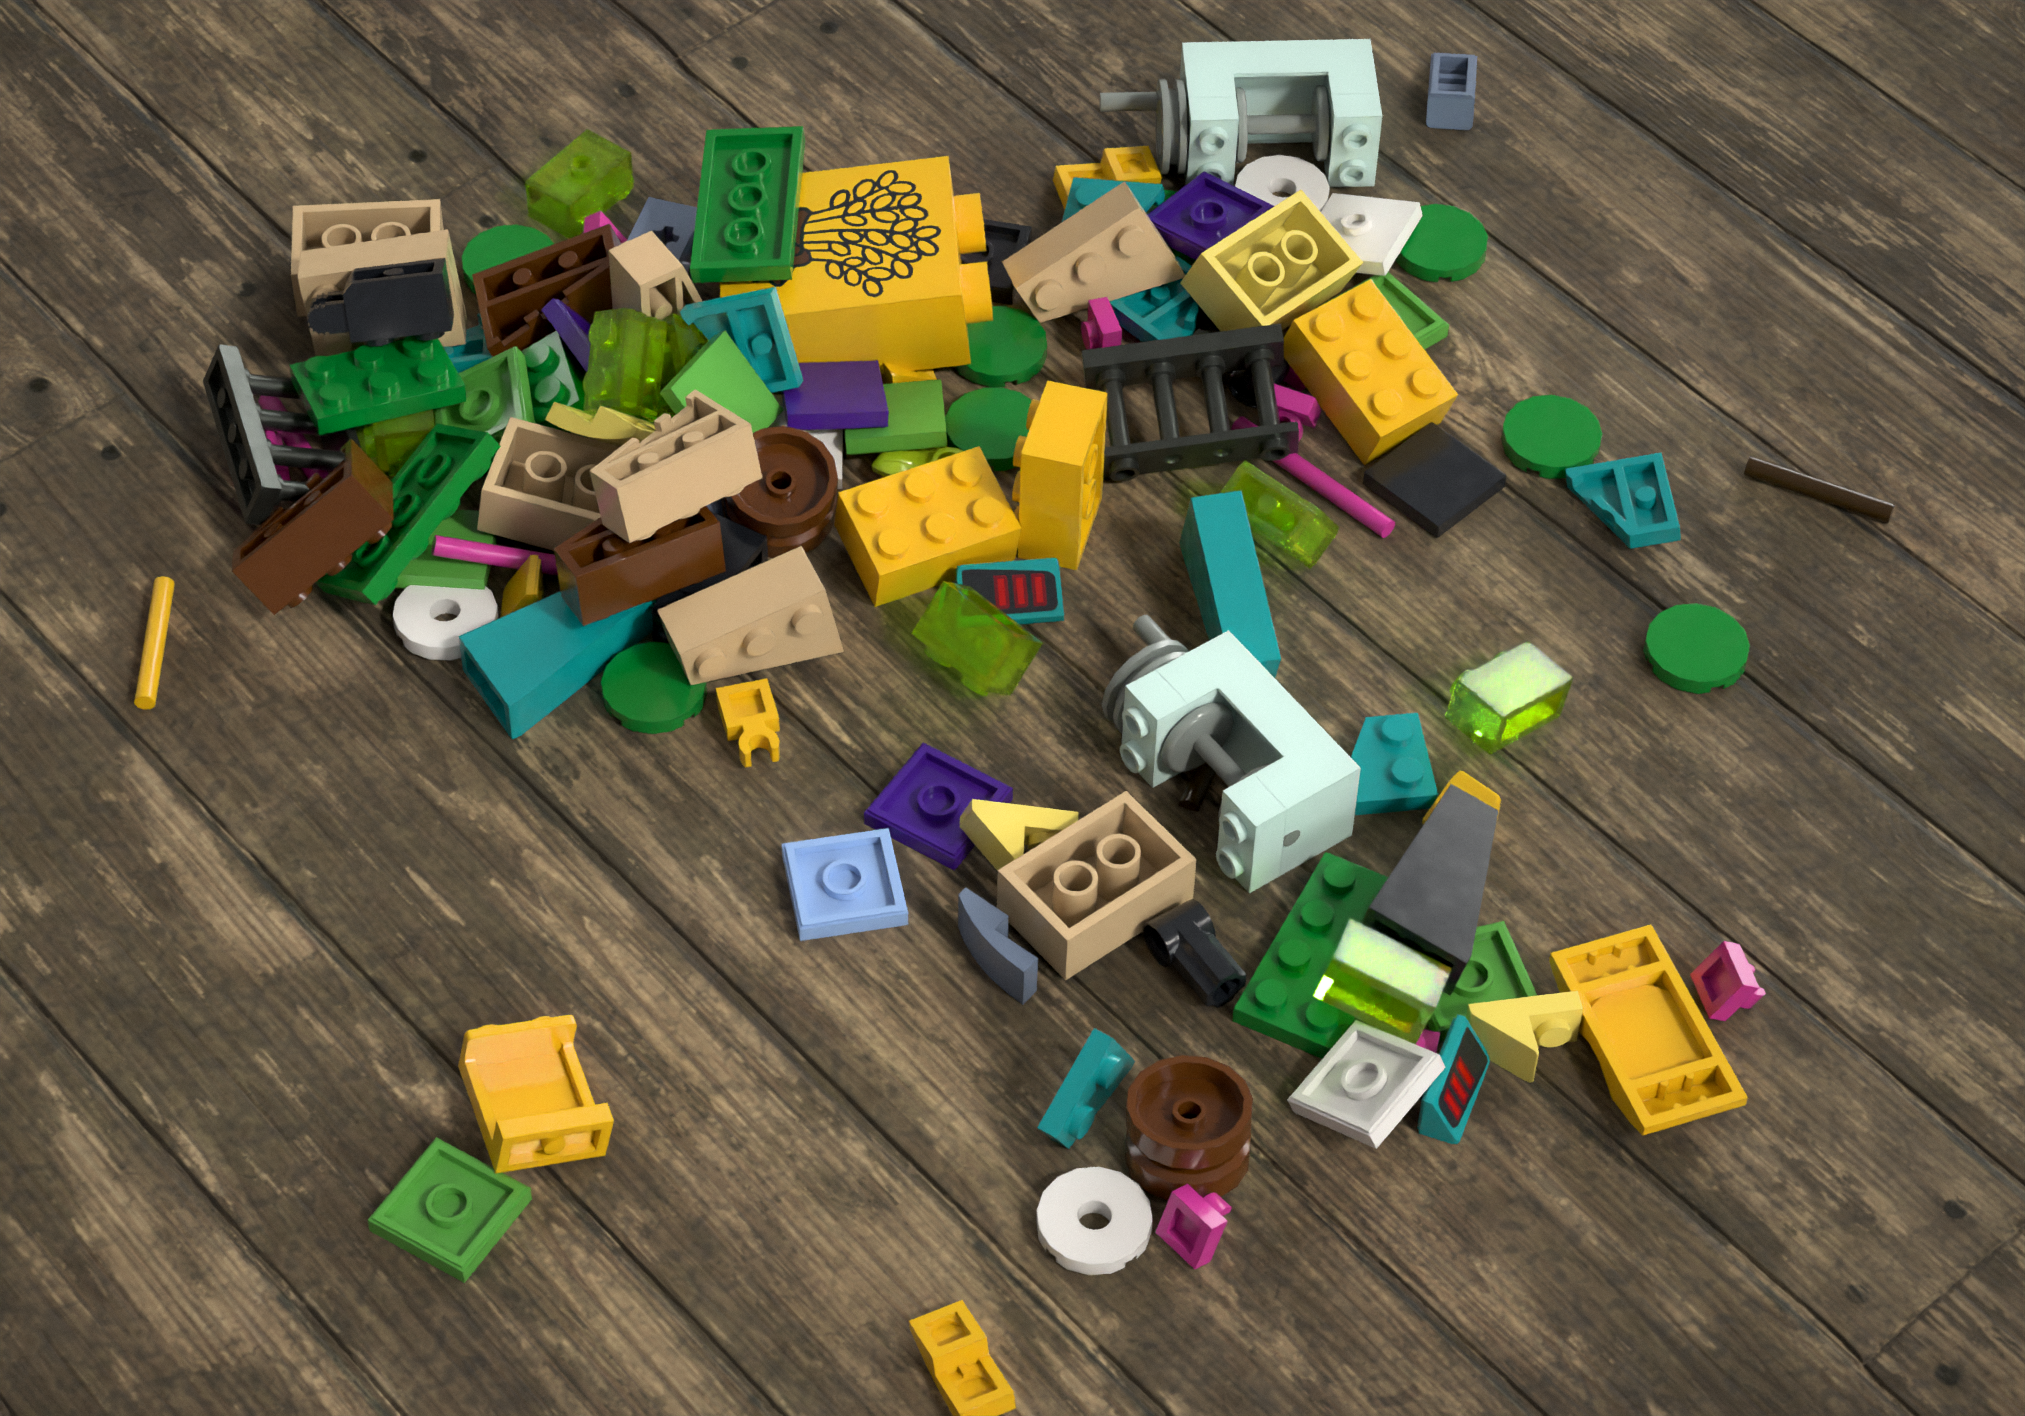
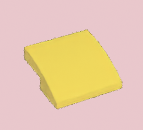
[545,402,655,447]

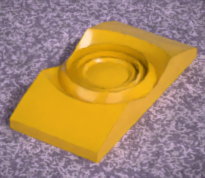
[1549,925,1748,1136]

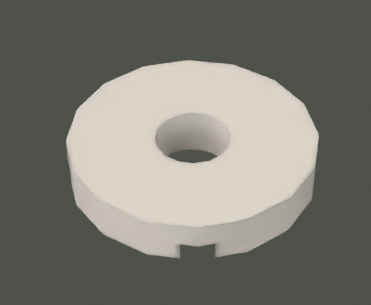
[1235,155,1330,212]
[393,585,498,660]
[1036,1167,1152,1275]

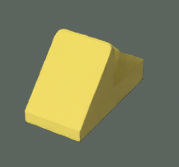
[960,799,1078,871]
[1466,991,1583,1083]

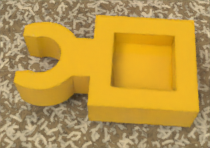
[715,678,780,768]

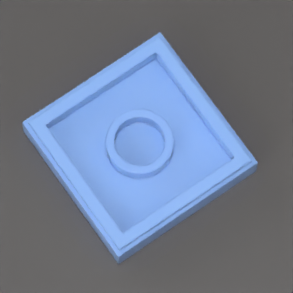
[782,828,908,941]

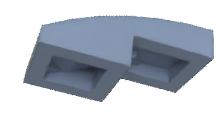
[958,888,1038,1005]

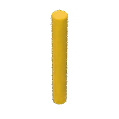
[134,576,175,709]

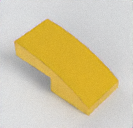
[1053,146,1162,209]
[909,1300,1016,1416]

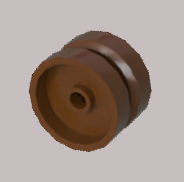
[724,426,838,558]
[1125,1055,1253,1201]

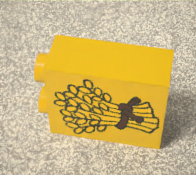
[720,156,994,375]

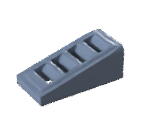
[1426,53,1477,130]

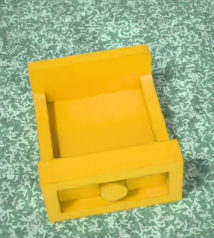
[458,1015,614,1174]

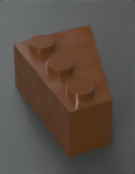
[472,224,621,357]
[232,439,394,615]
[554,506,726,626]

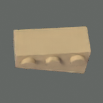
[1002,181,1185,323]
[608,231,709,391]
[590,389,762,543]
[657,546,844,685]

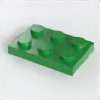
[289,336,466,435]

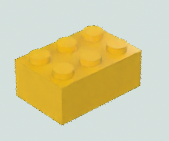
[1284,279,1458,465]
[1012,380,1108,570]
[834,446,1021,607]

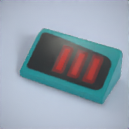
[955,558,1064,629]
[1417,1014,1490,1144]

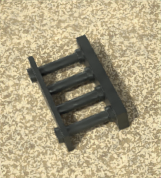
[1082,324,1299,481]
[203,345,362,525]

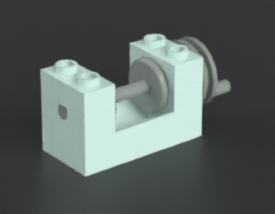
[1099,39,1382,187]
[1102,615,1361,893]

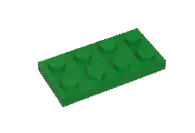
[690,126,805,283]
[315,423,501,605]
[1232,852,1391,1059]

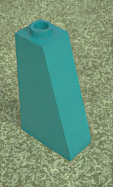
[1179,490,1281,678]
[459,591,656,740]

